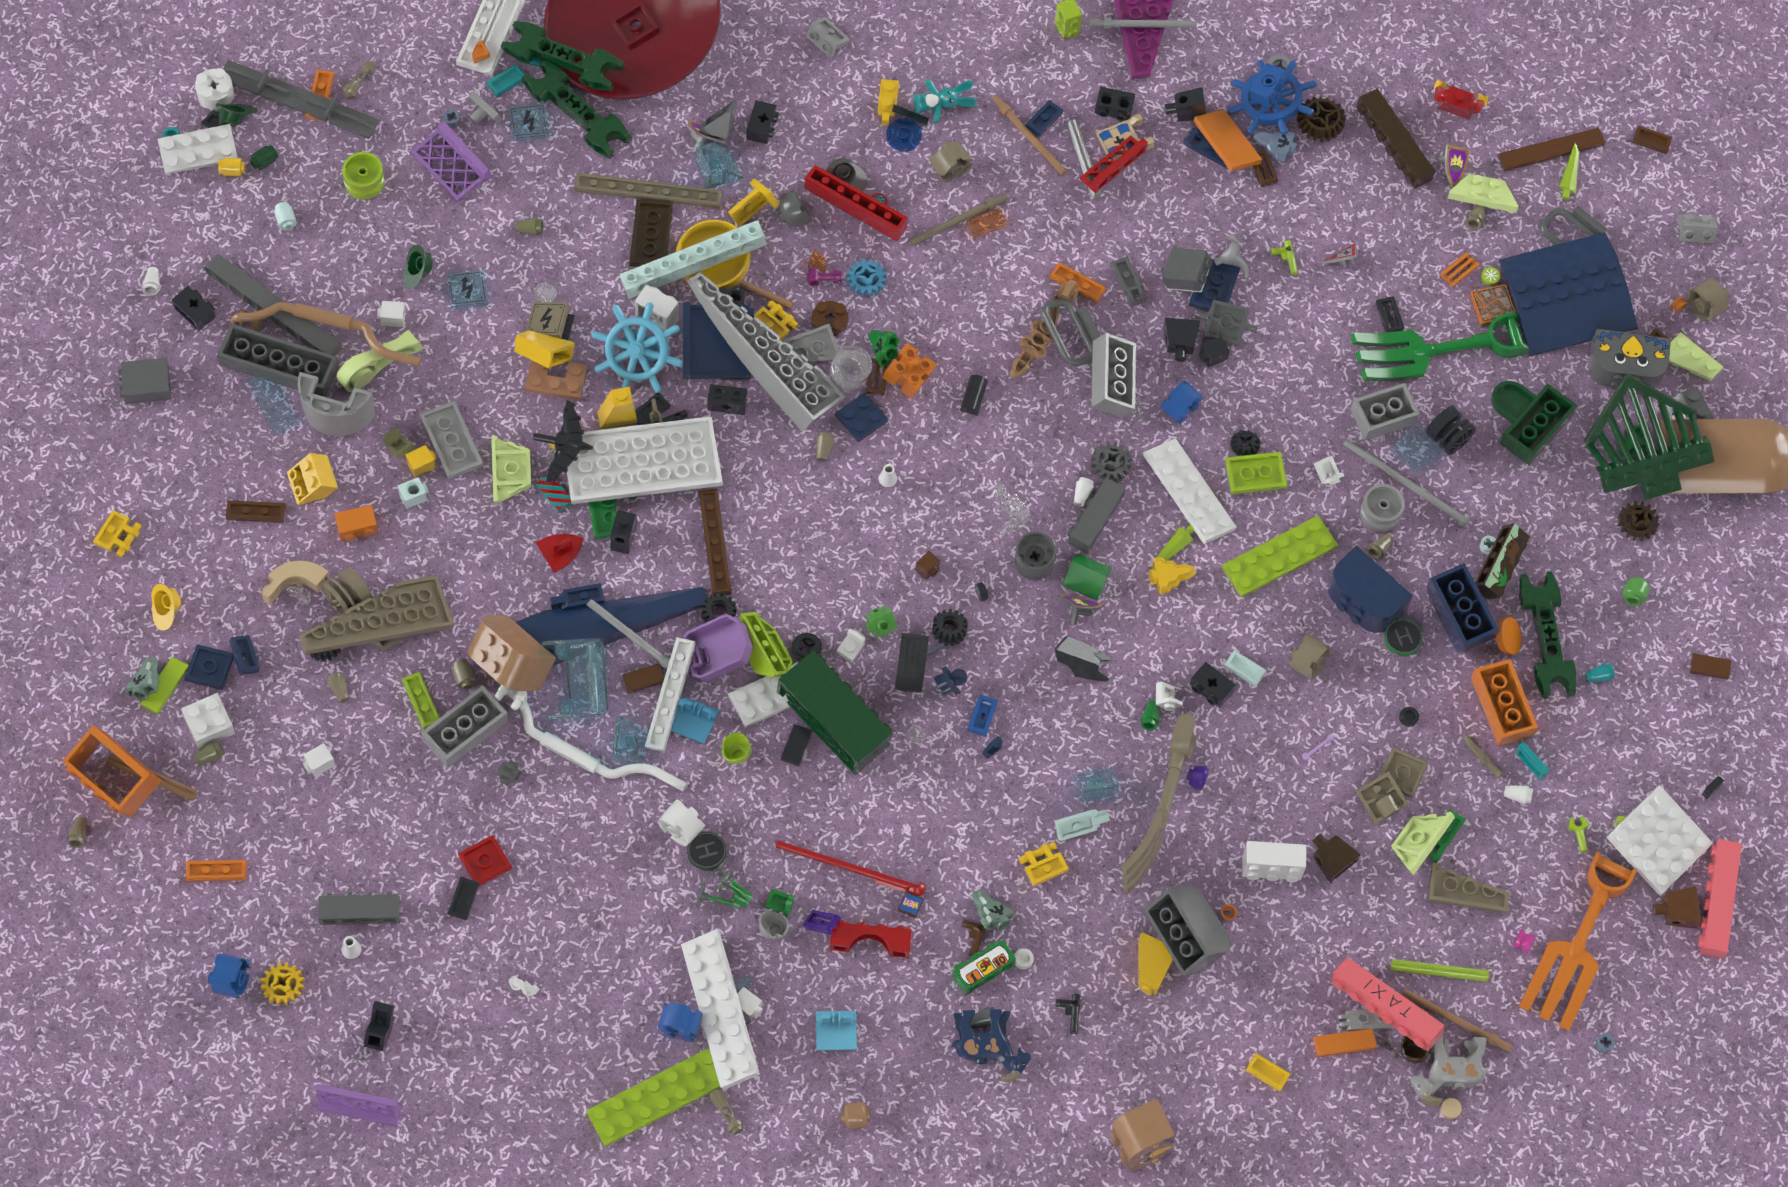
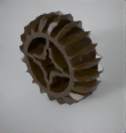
[1297,96,1346,143]

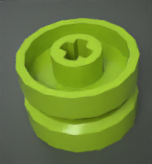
[342,152,385,200]

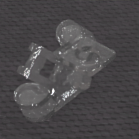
[993,483,1031,537]

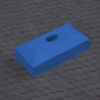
[968,695,998,737]

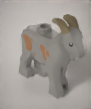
[1410,1035,1489,1107]

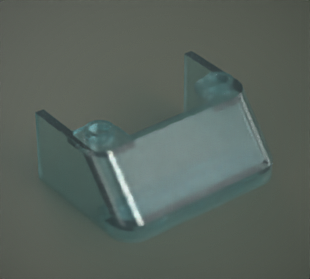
[542,638,608,720]

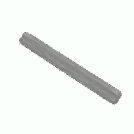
[1067,119,1101,199]

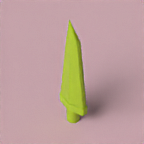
[1559,143,1579,200]
[1152,525,1194,569]

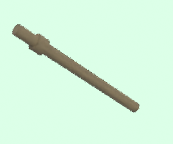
[909,193,1008,246]

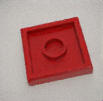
[458,835,512,887]

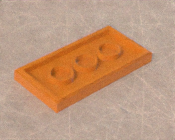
[1194,109,1262,172]

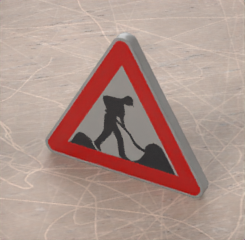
[1322,243,1357,266]

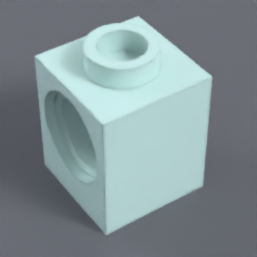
[398,477,429,509]

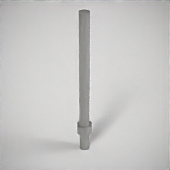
[1089,18,1197,29]
[587,599,670,668]

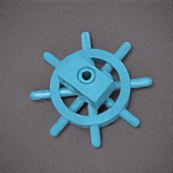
[591,302,683,393]

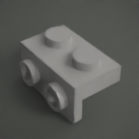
[1677,214,1718,243]

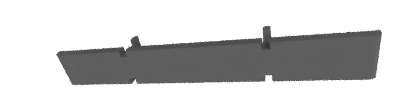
[223,60,380,139]

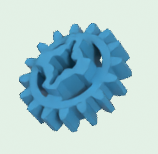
[847,258,887,298]

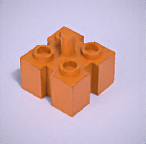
[882,342,937,399]

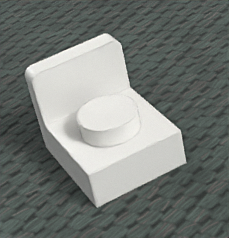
[836,629,866,663]

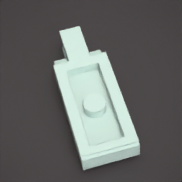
[1055,810,1110,841]

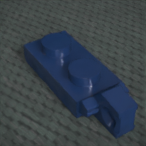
[550,583,605,610]

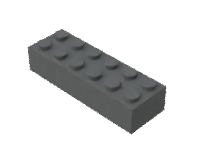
[217,324,339,397]

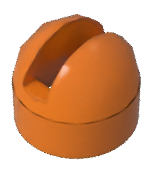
[1220,904,1237,921]

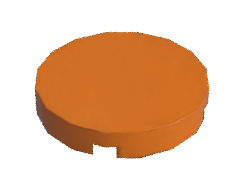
[1496,617,1522,656]

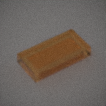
[966,208,1007,238]

